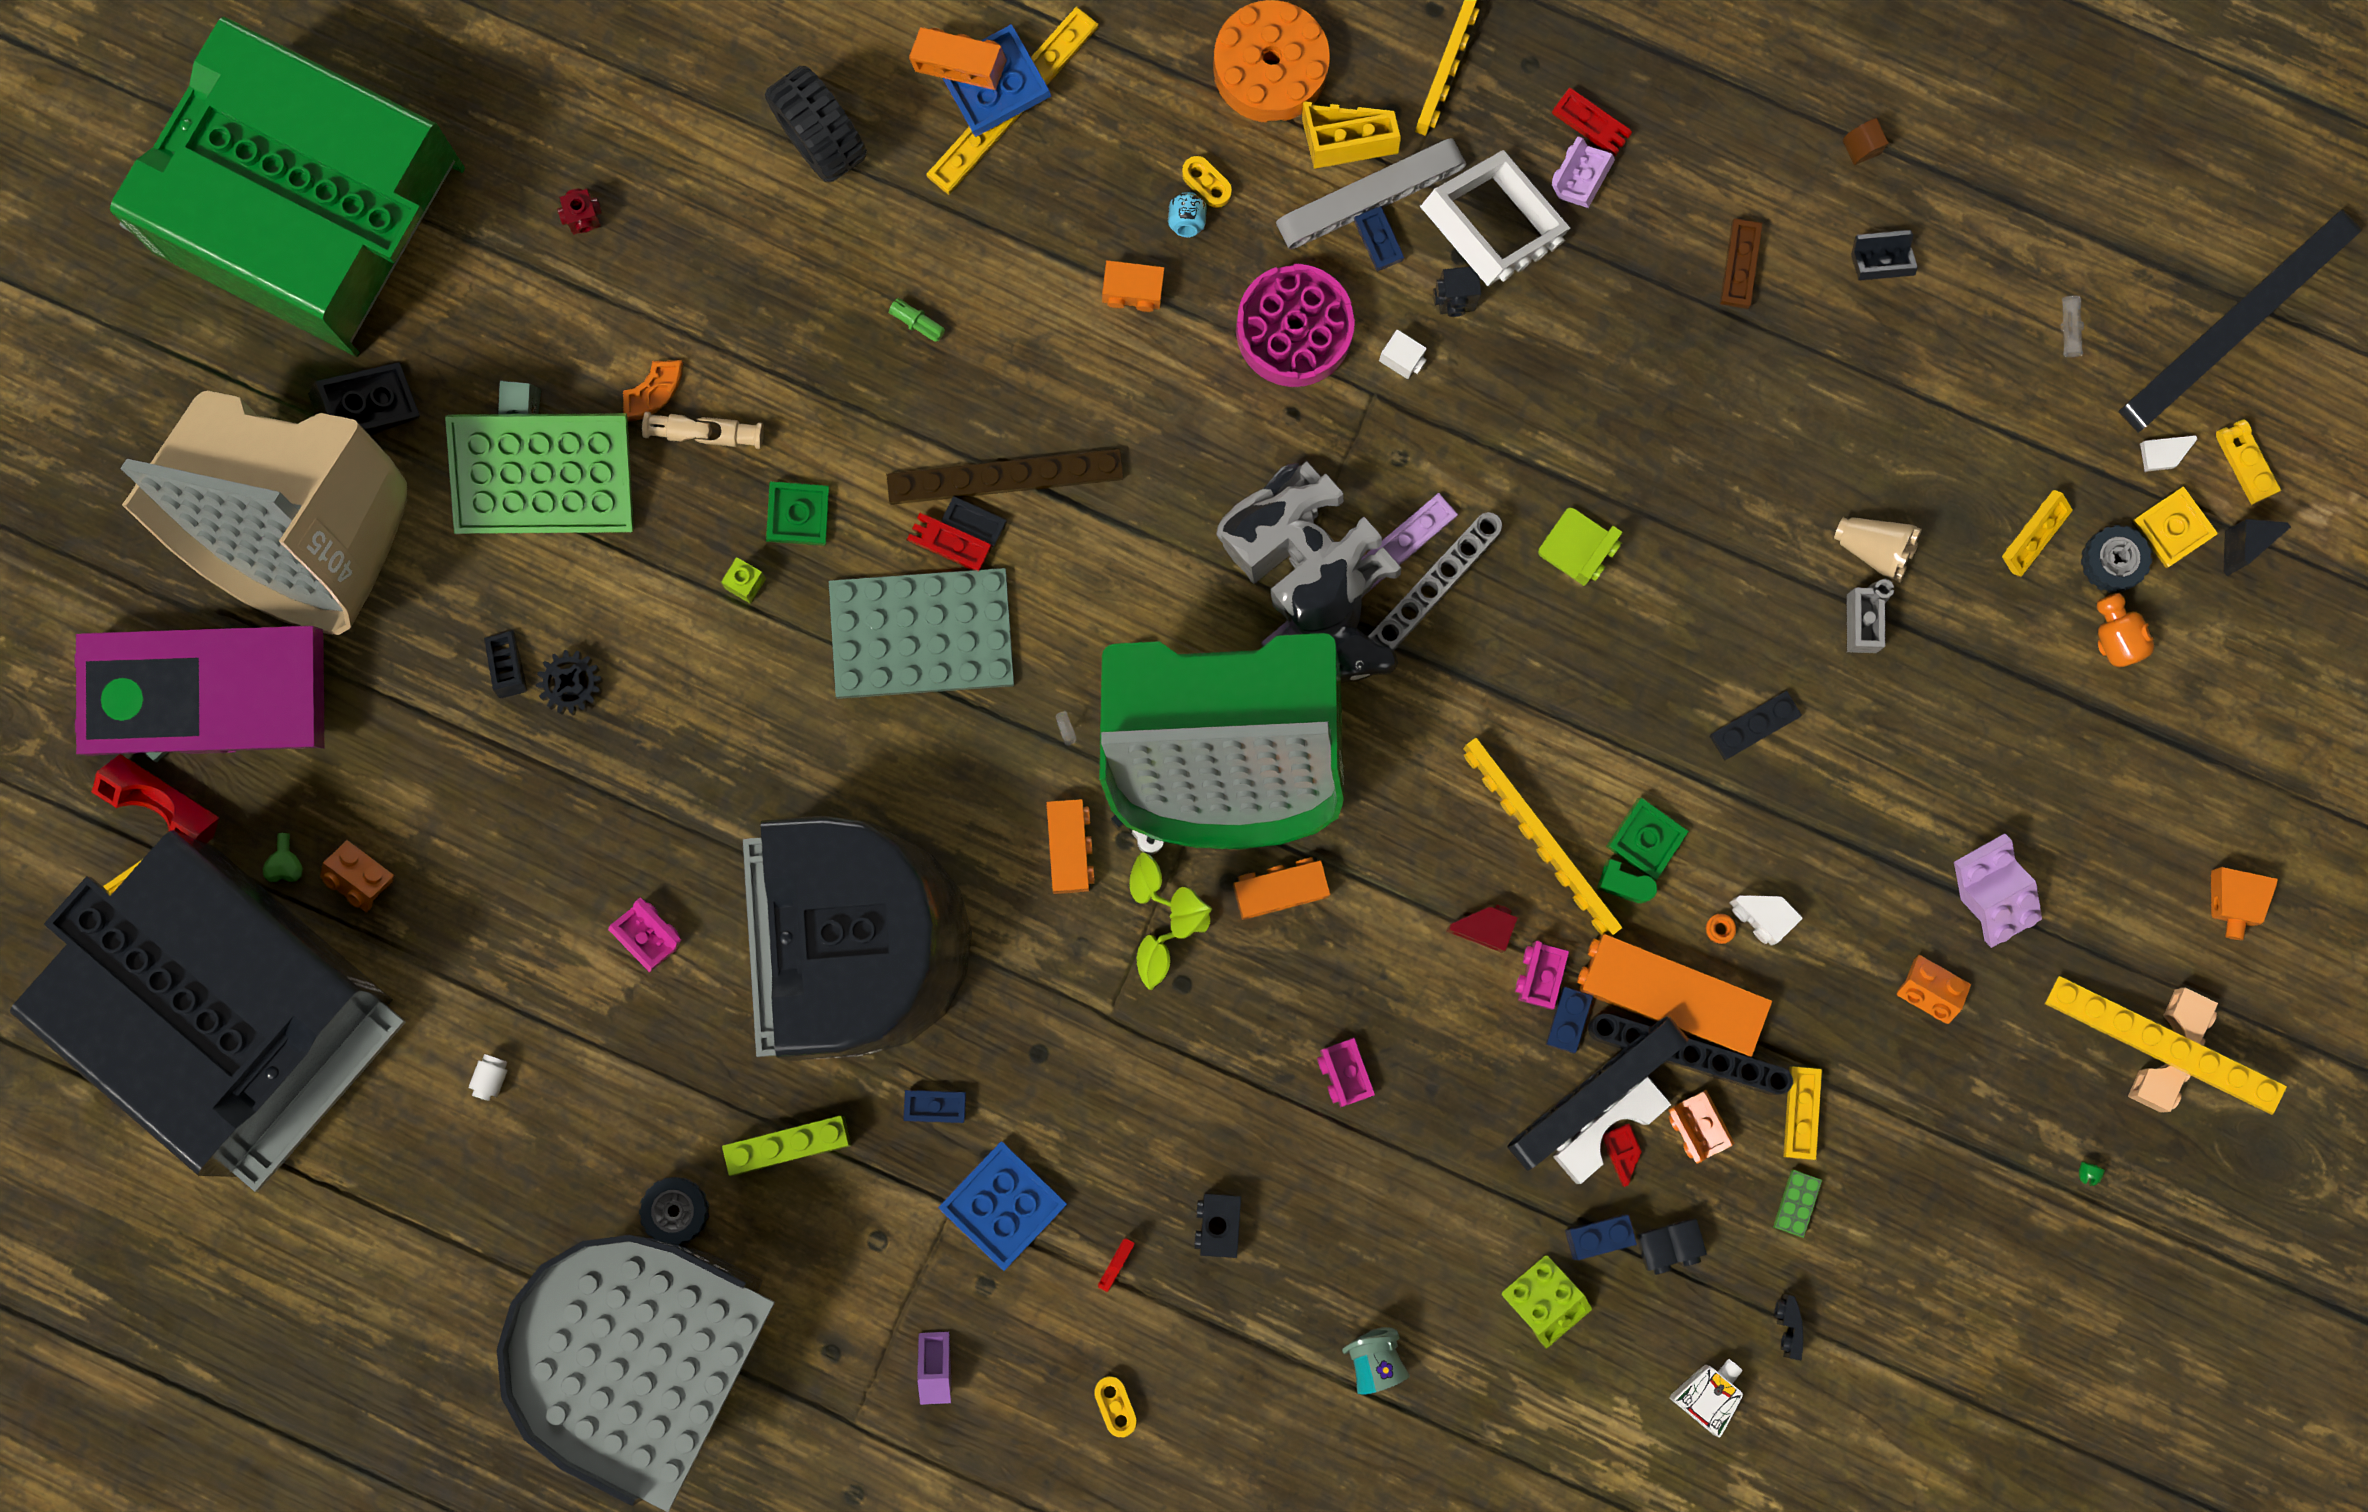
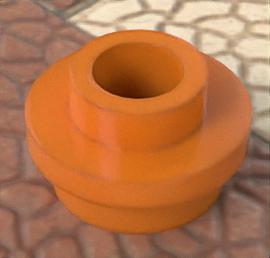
[1706,914,1736,944]

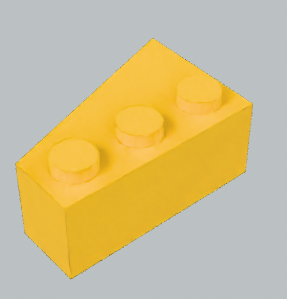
[1302,101,1400,169]

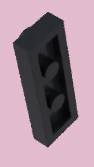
[1710,691,1802,761]

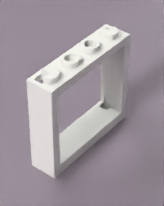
[1420,150,1570,286]

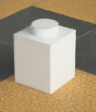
[1379,330,1427,379]

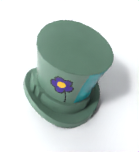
[1342,1327,1410,1394]

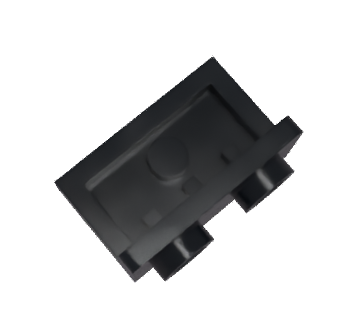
[1851,230,1918,281]

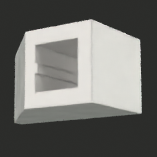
[1729,896,1803,945]

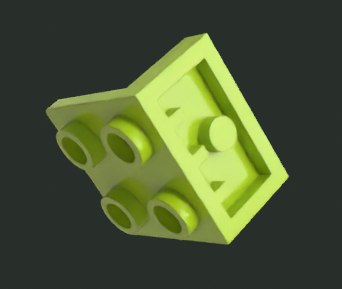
[1502,1256,1592,1349]

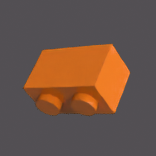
[1102,260,1164,312]

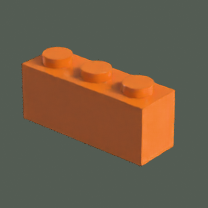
[909,27,1007,90]
[1047,799,1094,894]
[1233,857,1330,920]

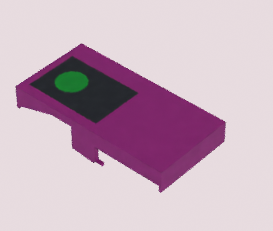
[74,626,325,756]

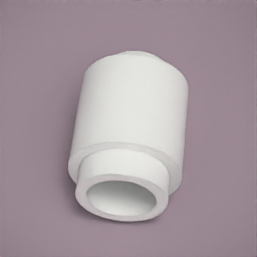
[468,1054,508,1101]

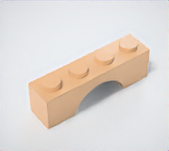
[2128,988,2218,1113]

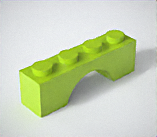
[722,1116,851,1176]

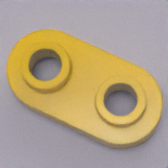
[1182,156,1232,208]
[1095,1376,1136,1437]

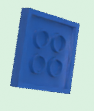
[942,24,1051,137]
[938,1141,1067,1271]

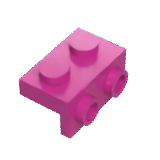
[608,898,681,973]
[1515,941,1569,1010]
[1317,1038,1375,1108]

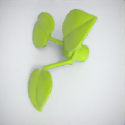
[1129,852,1212,990]

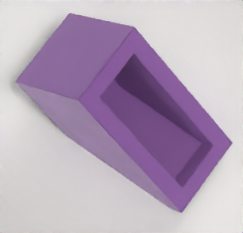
[918,1332,951,1405]

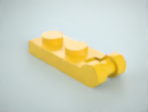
[2216,419,2281,505]

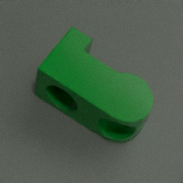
[1597,859,1657,904]

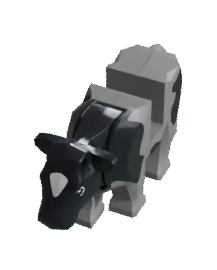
[1216,461,1401,684]

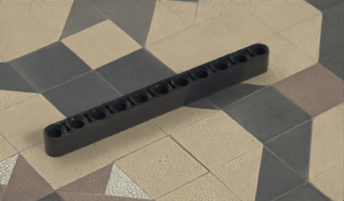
[2118,209,2363,433]

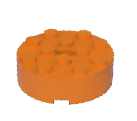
[1213,0,1330,123]

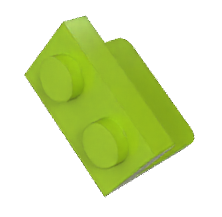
[1538,508,1622,586]

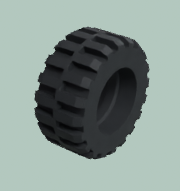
[765,66,867,182]

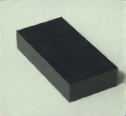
[941,496,1007,549]

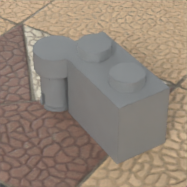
[1847,579,1894,653]

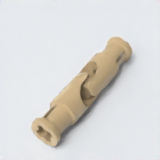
[642,412,764,449]

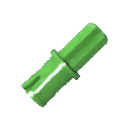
[889,297,945,342]

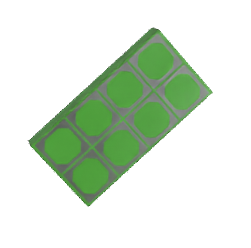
[1773,1170,1822,1238]

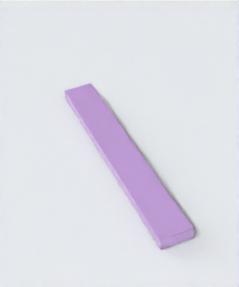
[1261,493,1458,647]

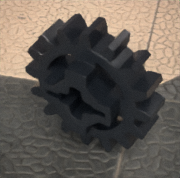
[536,650,603,716]

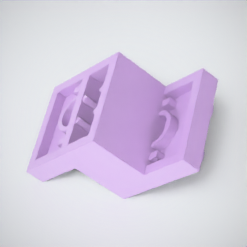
[1954,834,2042,948]

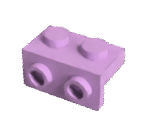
[1552,137,1615,208]

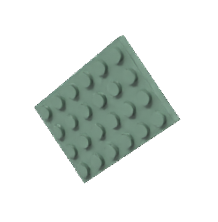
[829,568,1014,699]

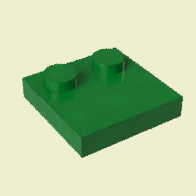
[766,481,829,546]
[1606,798,1689,880]

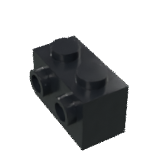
[1433,267,1481,317]

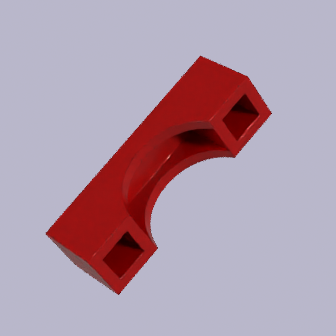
[92,754,219,843]

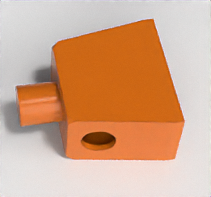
[2211,867,2278,940]

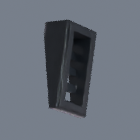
[484,630,527,698]

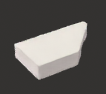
[2140,435,2197,472]

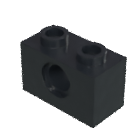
[1194,1194,1241,1258]

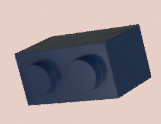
[1565,1215,1637,1260]

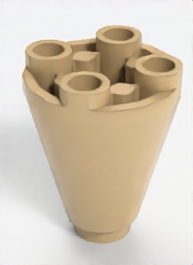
[1834,517,1922,583]

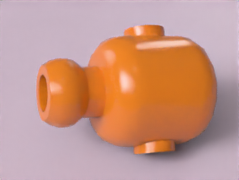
[2097,593,2155,667]

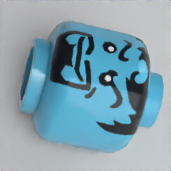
[1168,192,1207,237]

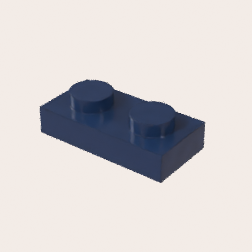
[1354,206,1404,272]
[1545,987,1593,1054]
[904,1090,966,1123]

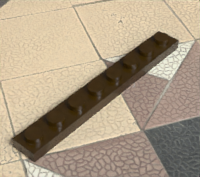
[886,449,1123,505]

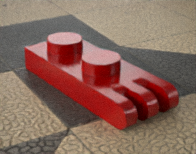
[1552,87,1632,156]
[907,513,992,572]

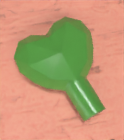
[263,833,303,882]

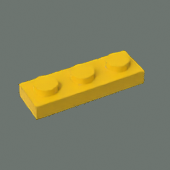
[2002,490,2073,577]
[1783,1067,1822,1160]

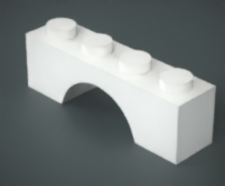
[1553,1077,1671,1184]

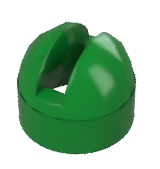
[2079,1162,2105,1186]

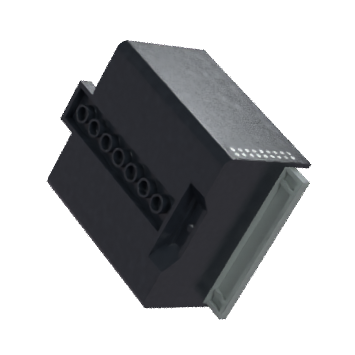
[10,830,406,1192]

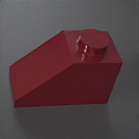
[1446,904,1518,953]

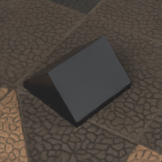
[2223,519,2291,576]

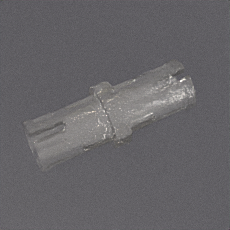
[2060,296,2084,357]

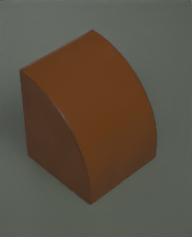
[1842,118,1888,165]

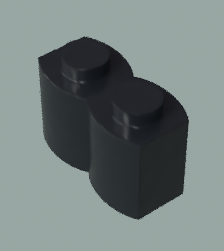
[1636,1218,1707,1275]

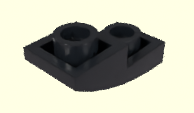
[1774,1294,1803,1361]

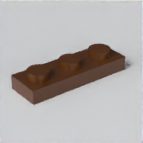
[1720,218,1763,309]

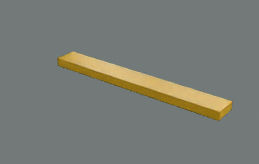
[927,6,1098,195]

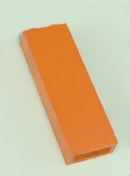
[1577,934,1772,1057]

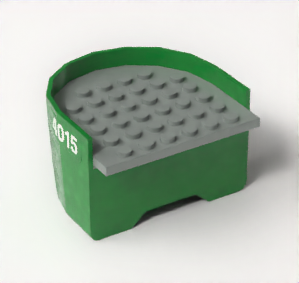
[1099,633,1344,849]

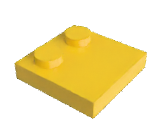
[2132,486,2218,568]

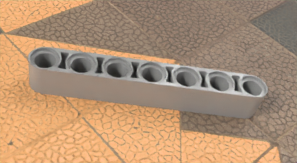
[1276,138,1466,249]
[1368,512,1502,651]

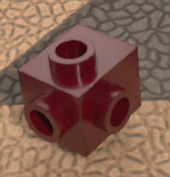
[557,188,602,235]

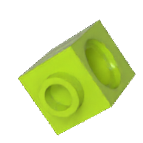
[721,557,766,604]

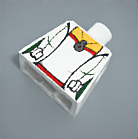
[1669,1359,1743,1437]

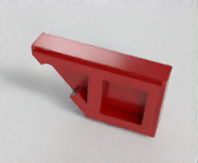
[1602,1124,1642,1187]
[1098,1238,1135,1292]

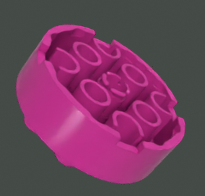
[1236,264,1355,387]

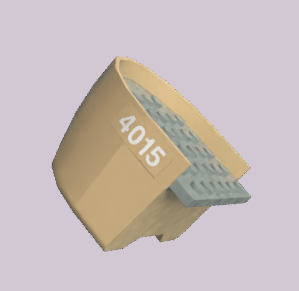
[120,391,407,635]

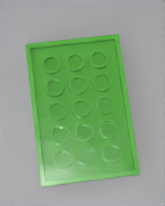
[445,413,634,534]

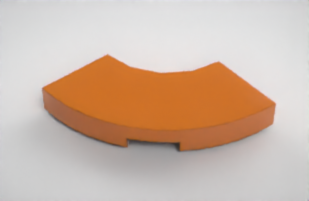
[623,360,683,422]

